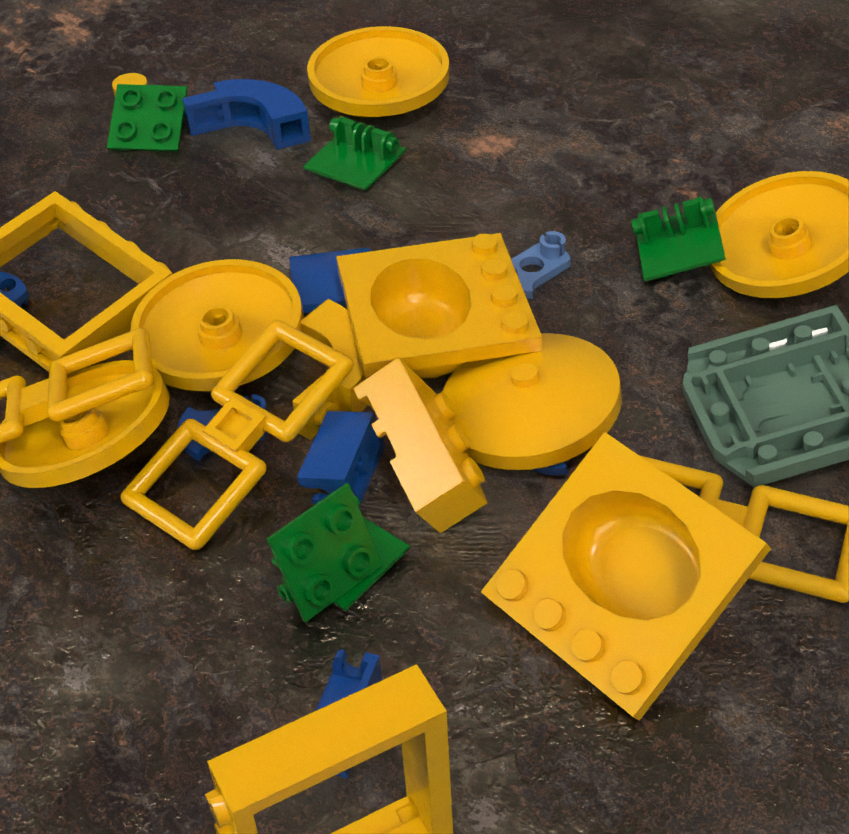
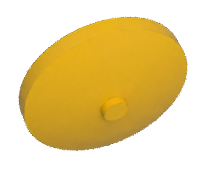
[307,26,450,117]
[710,171,849,298]
[130,259,304,391]
[442,333,622,470]
[0,360,170,488]

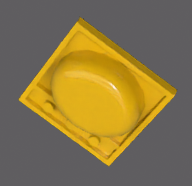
[336,233,542,378]
[481,432,771,721]

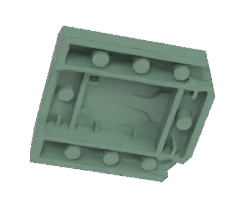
[682,305,849,487]

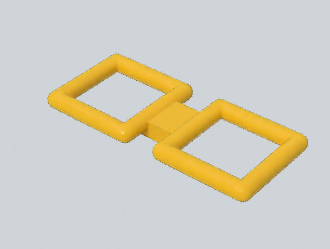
[120,320,353,550]
[0,328,154,444]
[639,455,849,603]

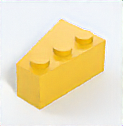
[353,357,488,533]

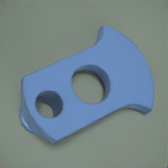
[511,231,571,299]

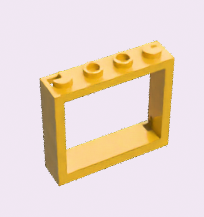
[0,191,172,375]
[205,664,453,834]

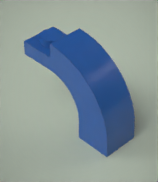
[182,79,311,150]

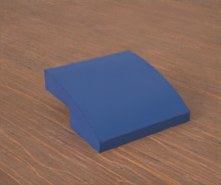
[289,247,370,313]

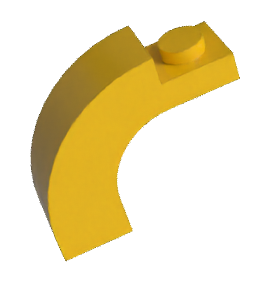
[292,299,369,440]

